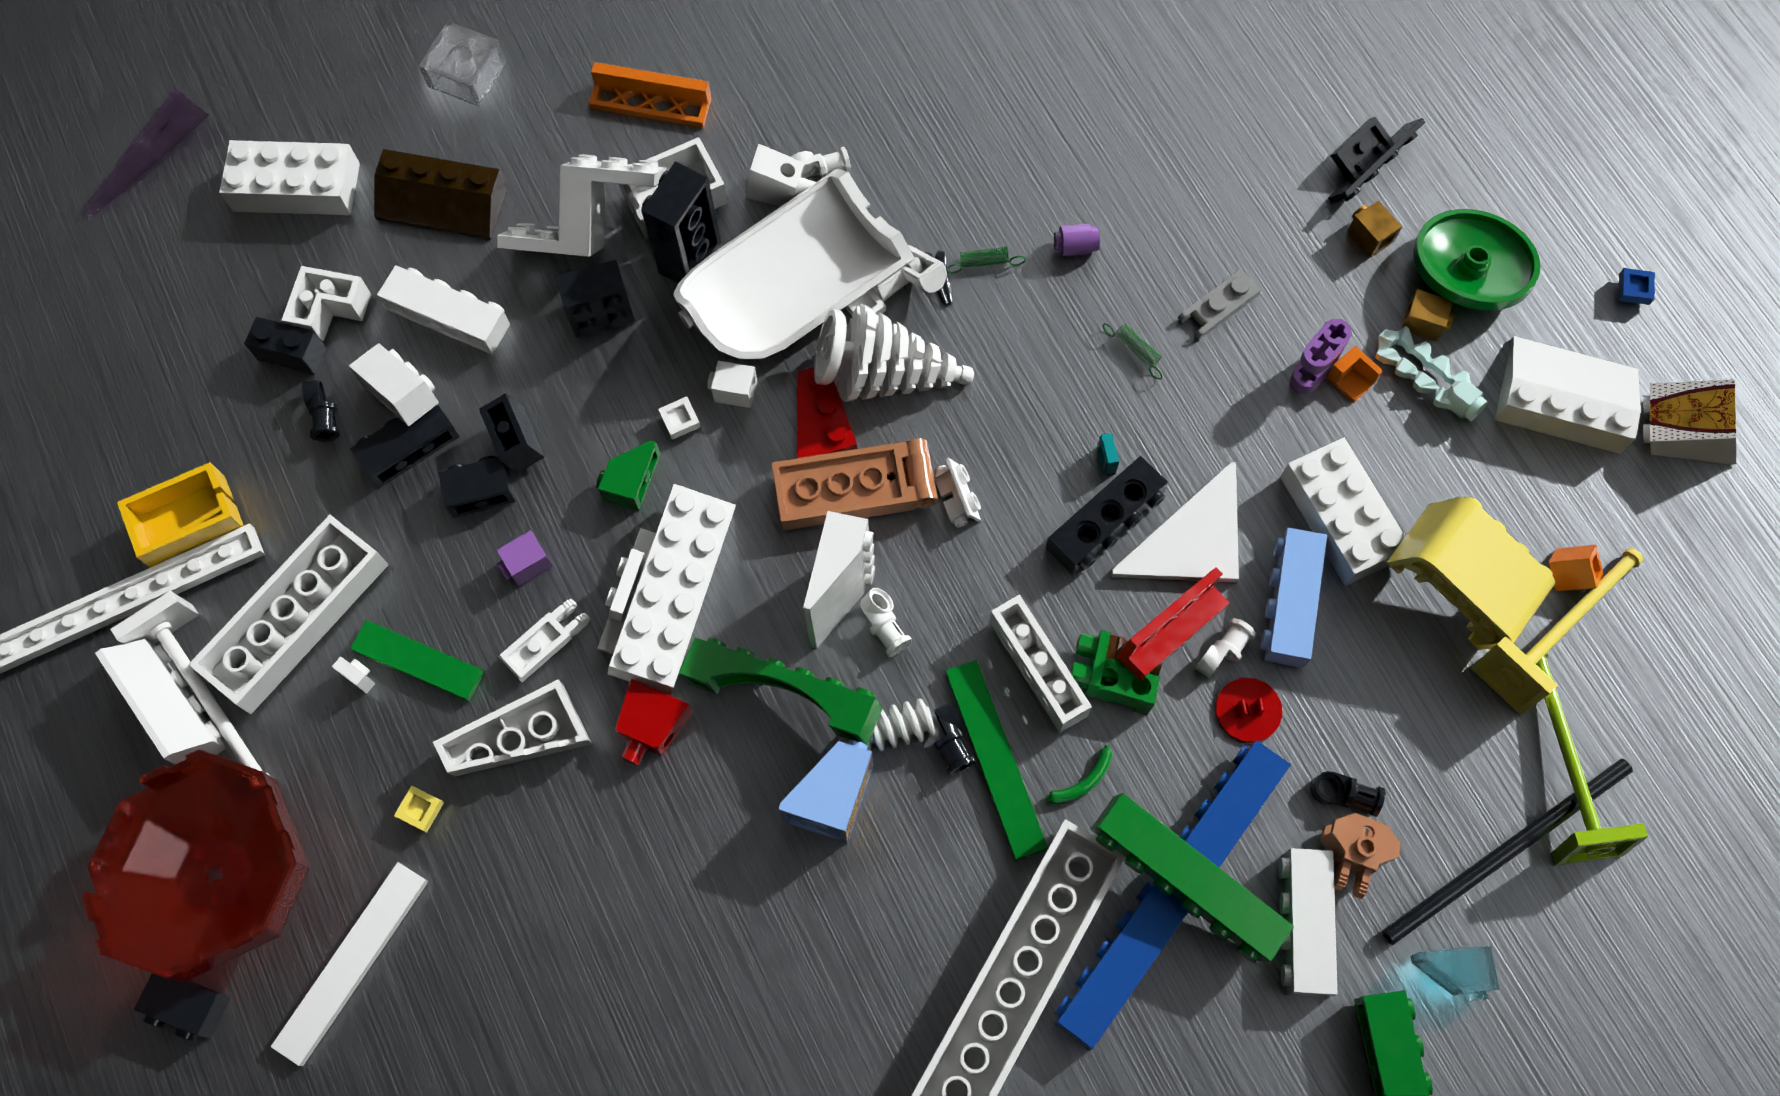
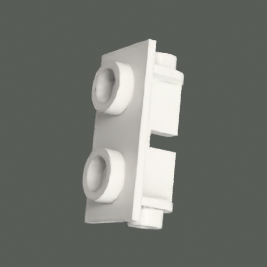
[934,458,981,528]

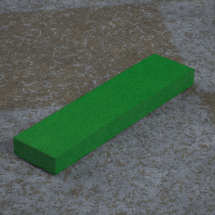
[350,620,485,702]

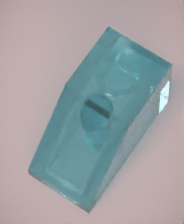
[1410,946,1500,1001]

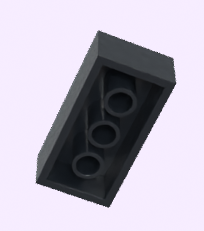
[641,161,721,283]

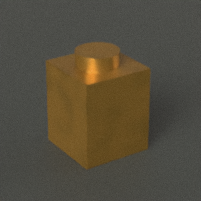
[1348,200,1402,257]
[1401,289,1455,341]

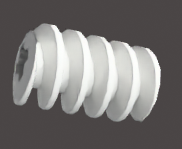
[867,699,936,752]

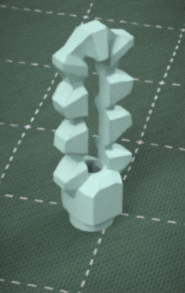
[1375,326,1488,421]

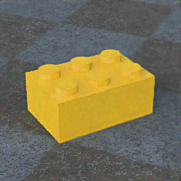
[117,462,244,567]

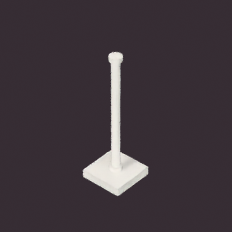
[110,591,272,791]

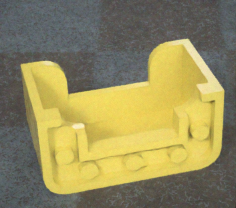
[1386,496,1555,650]

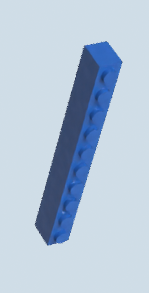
[1054,740,1291,1051]

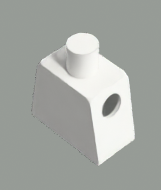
[746,144,816,206]

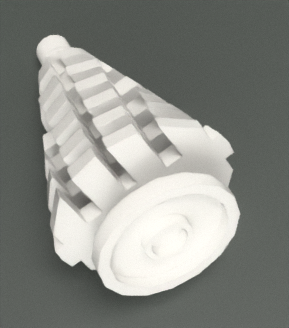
[814,303,974,402]

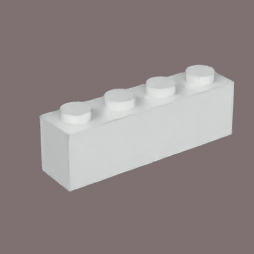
[377,265,510,355]
[1279,848,1337,998]

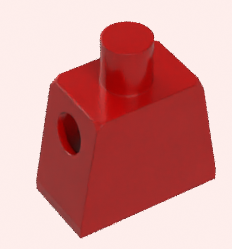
[615,679,693,766]

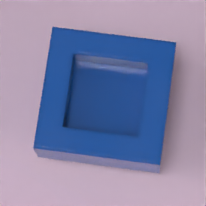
[1618,268,1655,305]

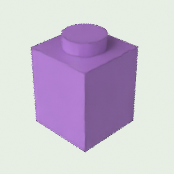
[497,530,553,586]

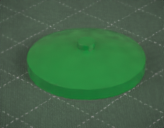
[1413,209,1541,311]

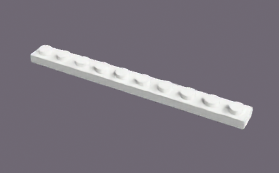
[0,523,265,674]

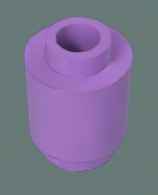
[1054,224,1100,257]

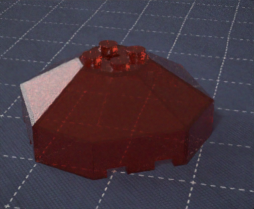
[82,749,311,982]

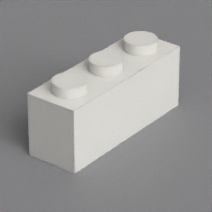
[349,343,439,426]

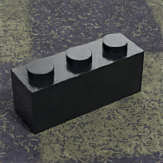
[350,404,460,489]

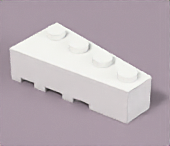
[433,679,592,777]

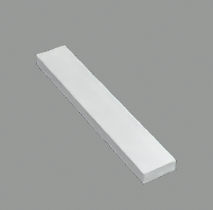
[271,862,429,1066]

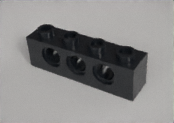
[1046,456,1168,575]

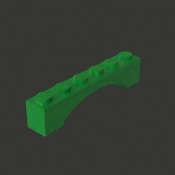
[679,637,883,745]

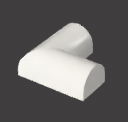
[872,245,947,302]

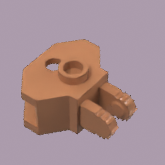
[1320,813,1401,899]

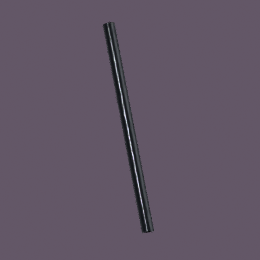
[1381,758,1633,945]

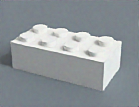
[219,140,360,215]
[1280,437,1405,586]

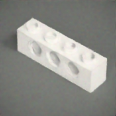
[989,594,1092,733]

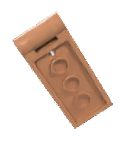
[772,438,938,531]

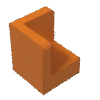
[1326,346,1383,402]
[1548,545,1603,591]

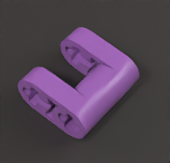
[1291,319,1352,394]

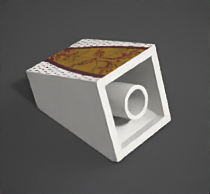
[1643,379,1736,465]

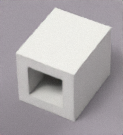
[708,361,757,408]

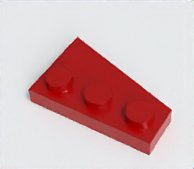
[797,367,858,458]

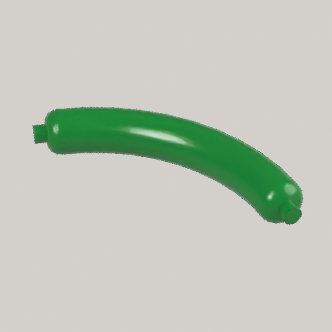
[1046,745,1113,804]

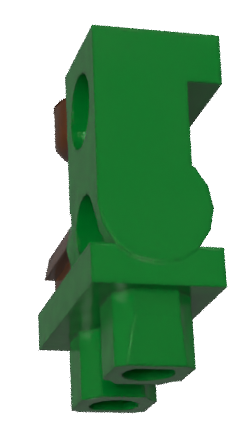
[1070,630,1162,715]

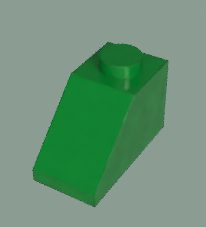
[596,440,661,511]

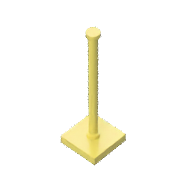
[1471,548,1643,715]

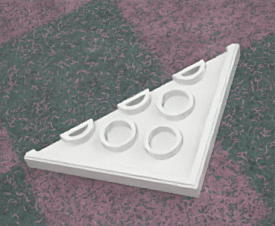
[1111,462,1239,583]

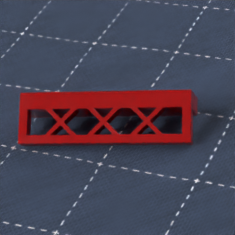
[1117,567,1230,681]

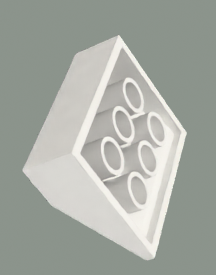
[1495,336,1641,454]
[803,511,875,649]

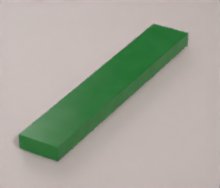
[945,660,1048,861]

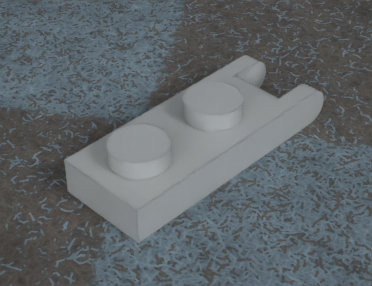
[1178,268,1262,340]

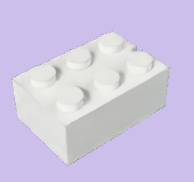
[619,137,728,239]

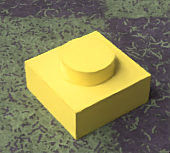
[394,785,444,833]

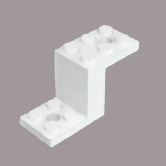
[497,154,667,257]

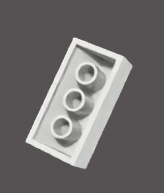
[95,638,226,773]

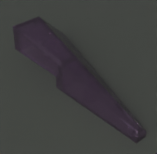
[83,86,210,215]

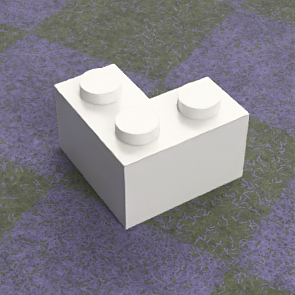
[281,266,372,342]

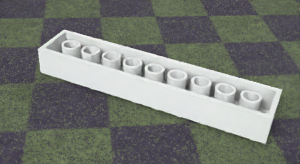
[912,819,1125,1096]

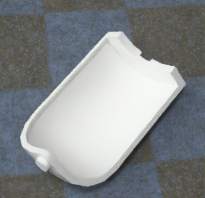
[673,168,914,359]

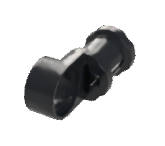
[302,379,340,442]
[934,703,976,775]
[1310,771,1386,817]

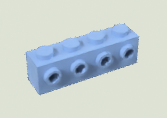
[1260,527,1327,668]

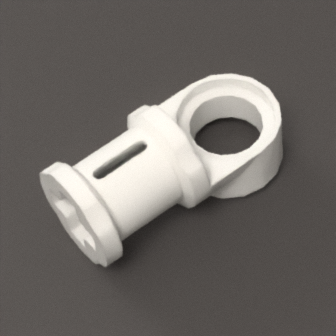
[791,147,852,179]
[860,588,912,657]
[1195,618,1257,678]

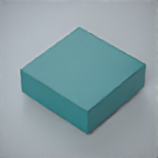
[1097,432,1120,476]

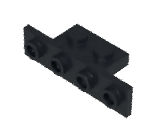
[1328,117,1426,203]

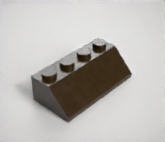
[374,149,507,240]

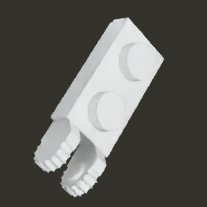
[499,599,590,682]

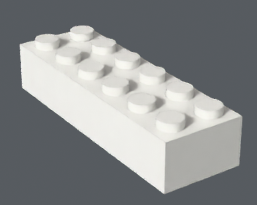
[607,484,736,695]
[188,514,388,714]

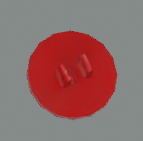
[1216,677,1282,743]

